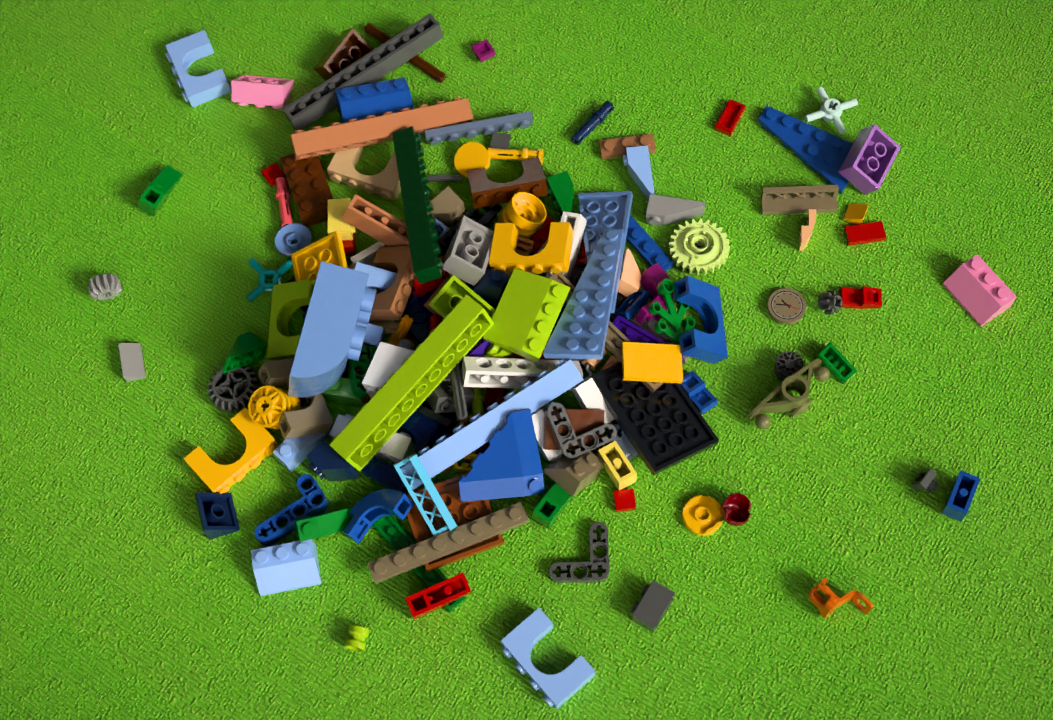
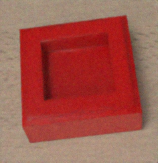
[261,162,287,187]
[613,489,636,512]

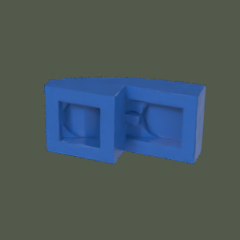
[680,371,718,414]

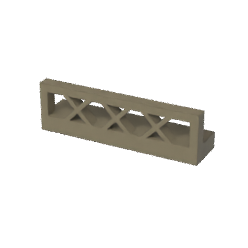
[760,185,839,215]

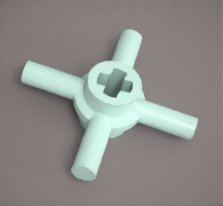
[805,87,858,134]

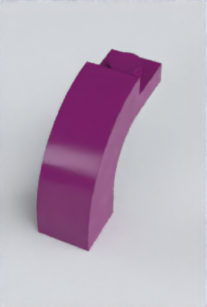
[635,263,674,325]

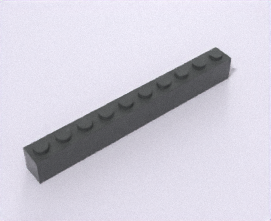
[283,13,444,131]

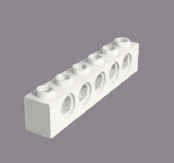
[461,356,583,390]

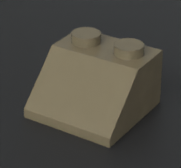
[431,186,466,227]
[543,450,604,497]

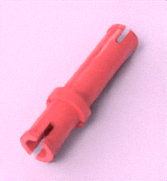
[275,177,293,227]

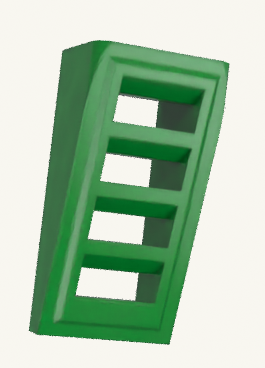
[813,342,857,384]

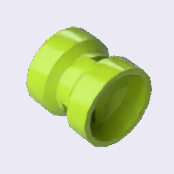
[344,625,370,652]

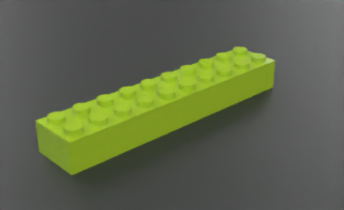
[330,295,495,471]

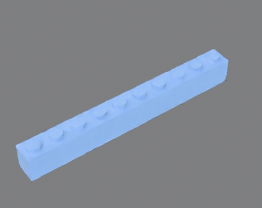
[400,359,584,490]

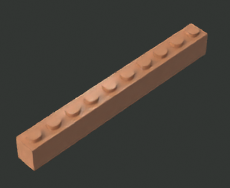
[290,97,473,161]

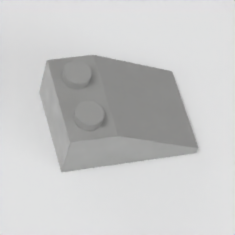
[443,216,494,286]

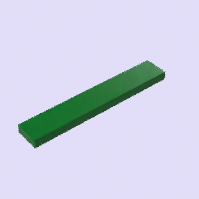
[372,516,466,613]

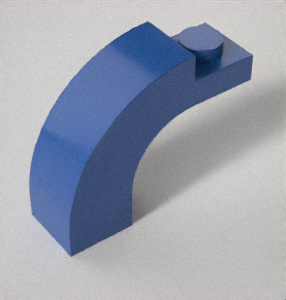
[343,489,415,544]

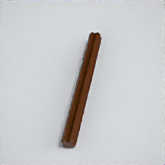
[364,23,446,83]

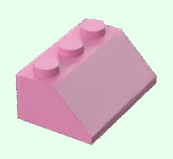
[231,75,294,109]
[942,254,1017,327]

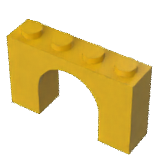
[489,222,574,274]
[183,407,279,494]

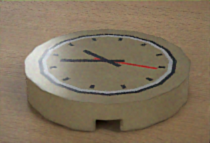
[767,288,806,325]

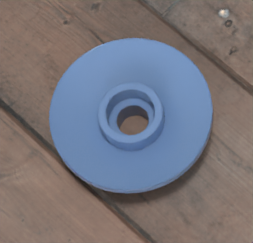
[275,223,312,257]

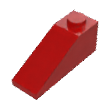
[405,573,472,620]

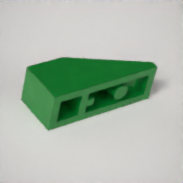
[293,507,353,541]

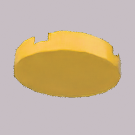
[454,142,490,178]
[682,495,723,536]

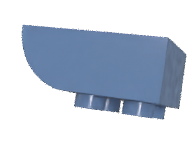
[288,261,377,398]

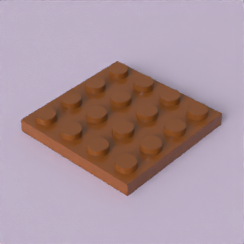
[406,472,505,572]

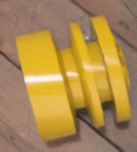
[498,192,547,240]
[248,385,302,430]

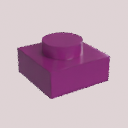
[472,39,496,63]

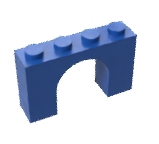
[674,276,728,364]

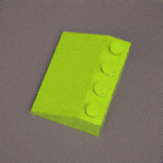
[483,268,571,363]

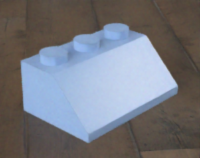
[251,539,322,596]

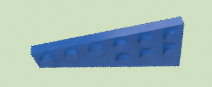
[758,106,853,195]

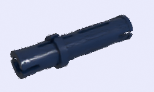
[570,101,614,145]

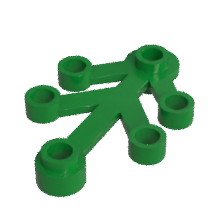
[648,278,695,345]

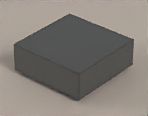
[490,133,511,149]

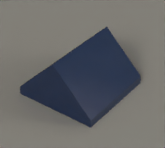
[195,493,240,540]

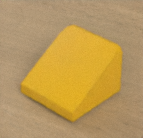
[843,204,869,225]

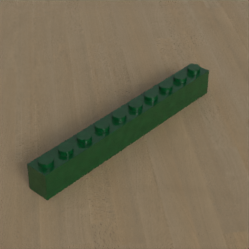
[392,126,444,284]

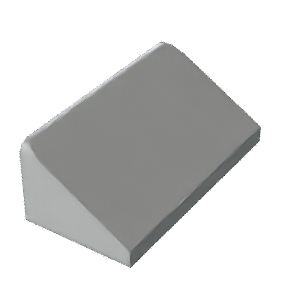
[118,343,146,382]

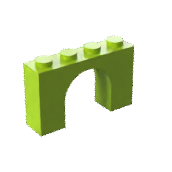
[267,279,315,361]

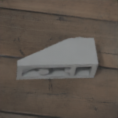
[646,194,706,225]

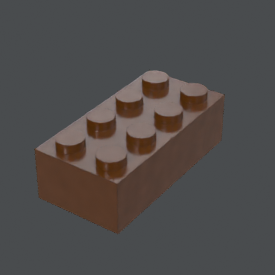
[280,154,333,227]

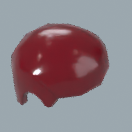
[720,493,752,526]

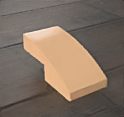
[799,209,816,251]

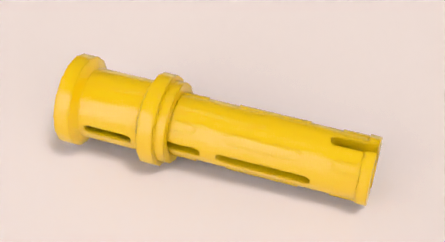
[488,147,544,165]

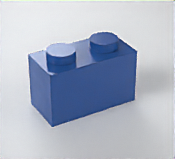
[941,470,981,522]

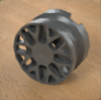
[774,351,804,381]

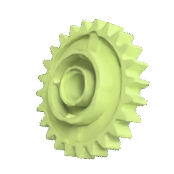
[669,218,730,276]

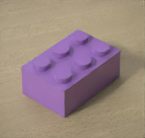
[839,124,901,195]

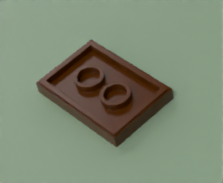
[543,409,605,450]

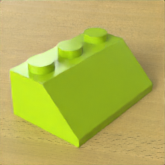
[428,275,495,319]

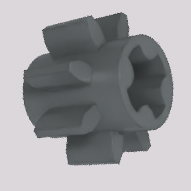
[818,291,842,315]

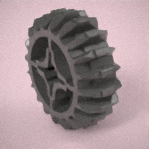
[207,365,260,413]

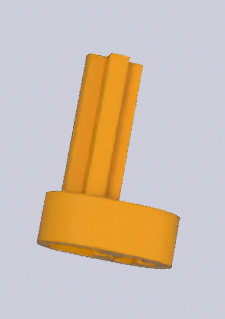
[387,315,415,346]

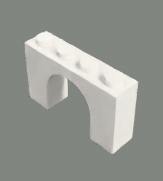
[532,377,614,462]

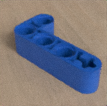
[254,474,328,547]

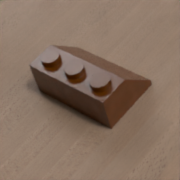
[314,28,373,81]

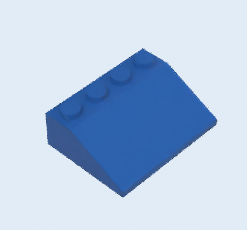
[335,78,414,124]

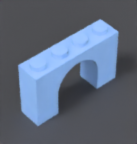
[165,30,232,108]
[351,262,398,347]
[501,608,595,709]

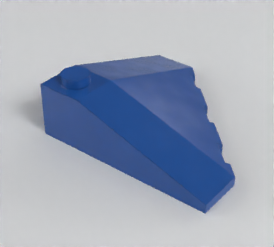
[458,409,545,502]

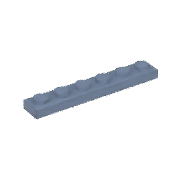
[425,111,533,145]

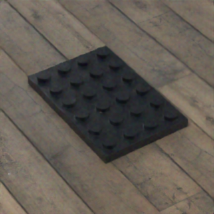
[590,362,719,475]

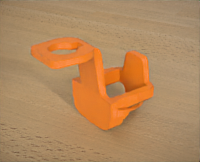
[808,577,873,619]

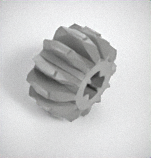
[88,273,122,301]

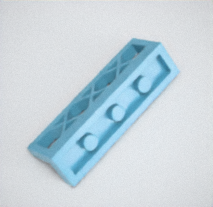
[394,453,457,536]

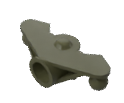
[747,358,830,429]

